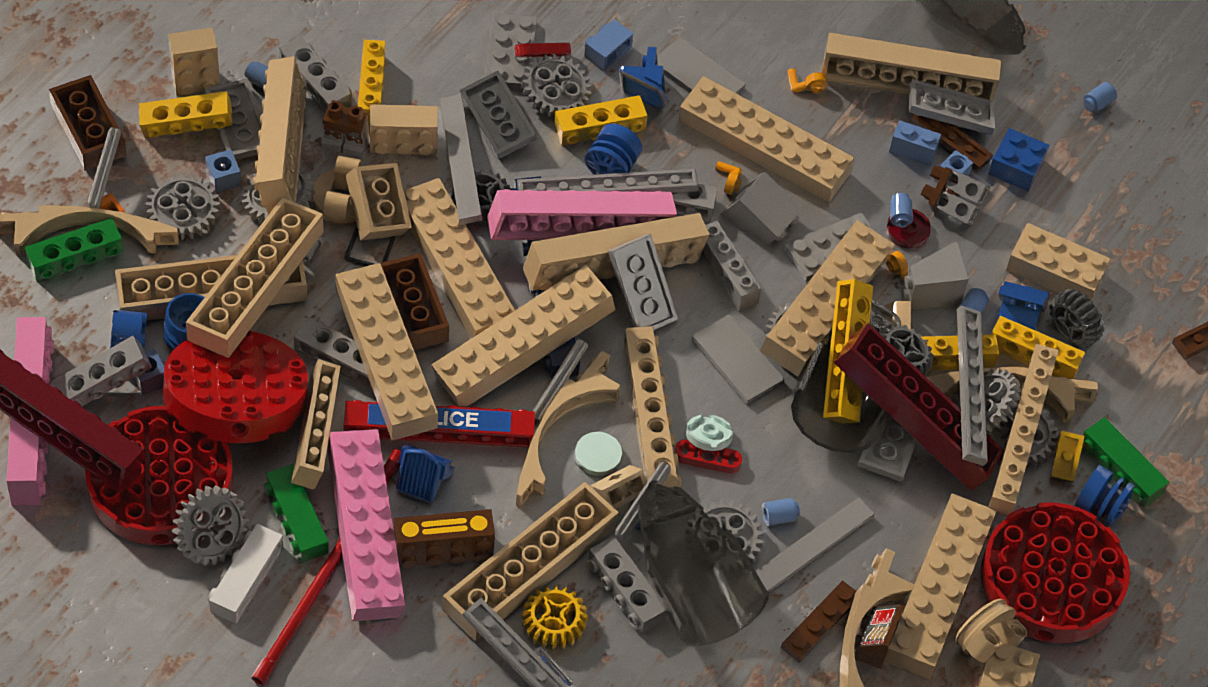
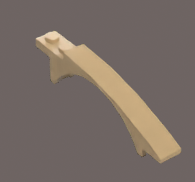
[0,205,179,257]
[516,351,620,508]
[927,367,1098,423]
[840,548,914,687]

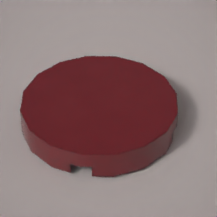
[886,209,931,249]

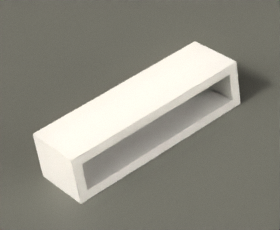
[208,524,283,624]

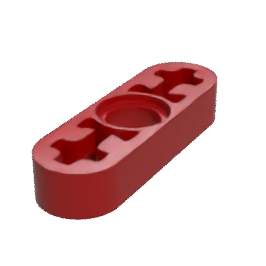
[514,43,572,58]
[674,440,742,474]

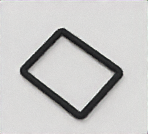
[344,225,396,266]

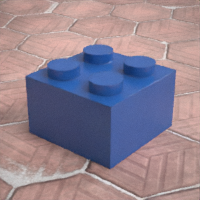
[988,128,1049,192]

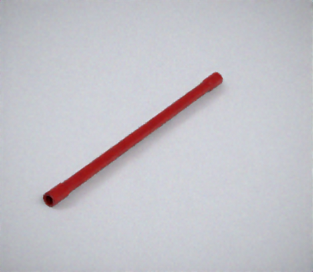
[251,449,401,686]

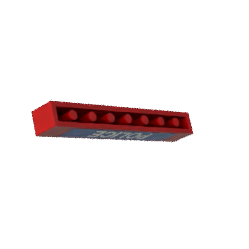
[343,400,535,448]

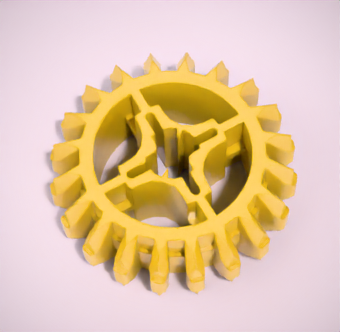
[521,585,588,650]

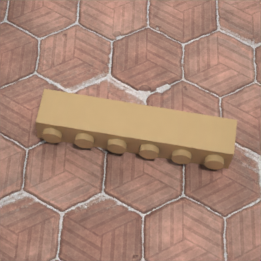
[291,359,341,490]

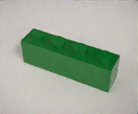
[1082,417,1169,508]
[263,464,329,563]

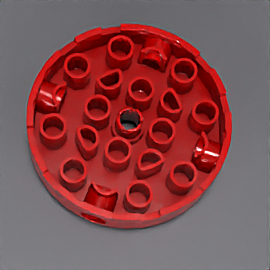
[163,330,308,443]
[85,406,233,545]
[981,502,1130,643]

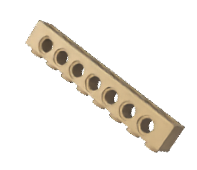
[624,326,682,499]
[989,344,1059,517]

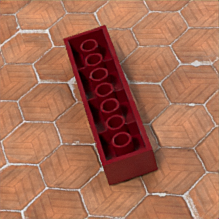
[834,323,1004,491]
[0,349,144,494]

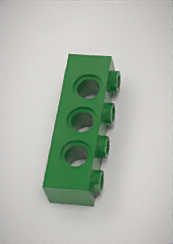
[25,218,124,281]

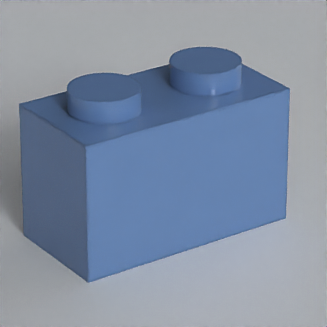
[584,19,634,71]
[889,120,941,166]

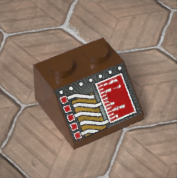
[854,604,904,669]

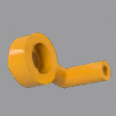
[787,68,828,93]
[715,161,742,196]
[886,251,908,283]

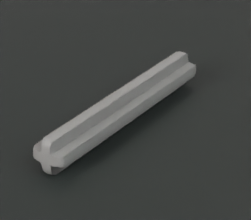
[87,127,121,209]
[532,339,588,422]
[615,462,671,540]

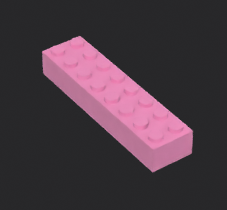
[487,189,677,240]
[7,317,54,506]
[327,429,405,621]

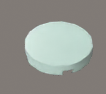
[686,415,733,451]
[575,432,622,476]

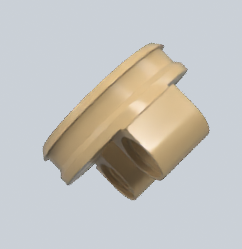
[312,156,361,224]
[956,599,1027,663]

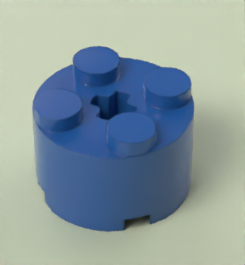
[110,310,147,348]

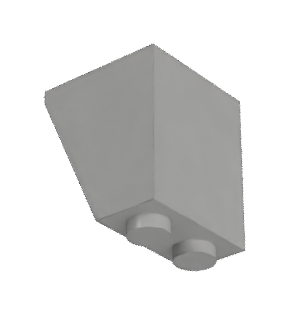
[720,171,803,244]
[901,242,968,310]

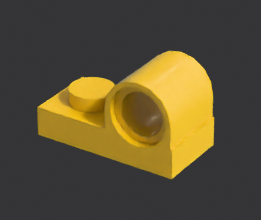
[1050,430,1084,482]

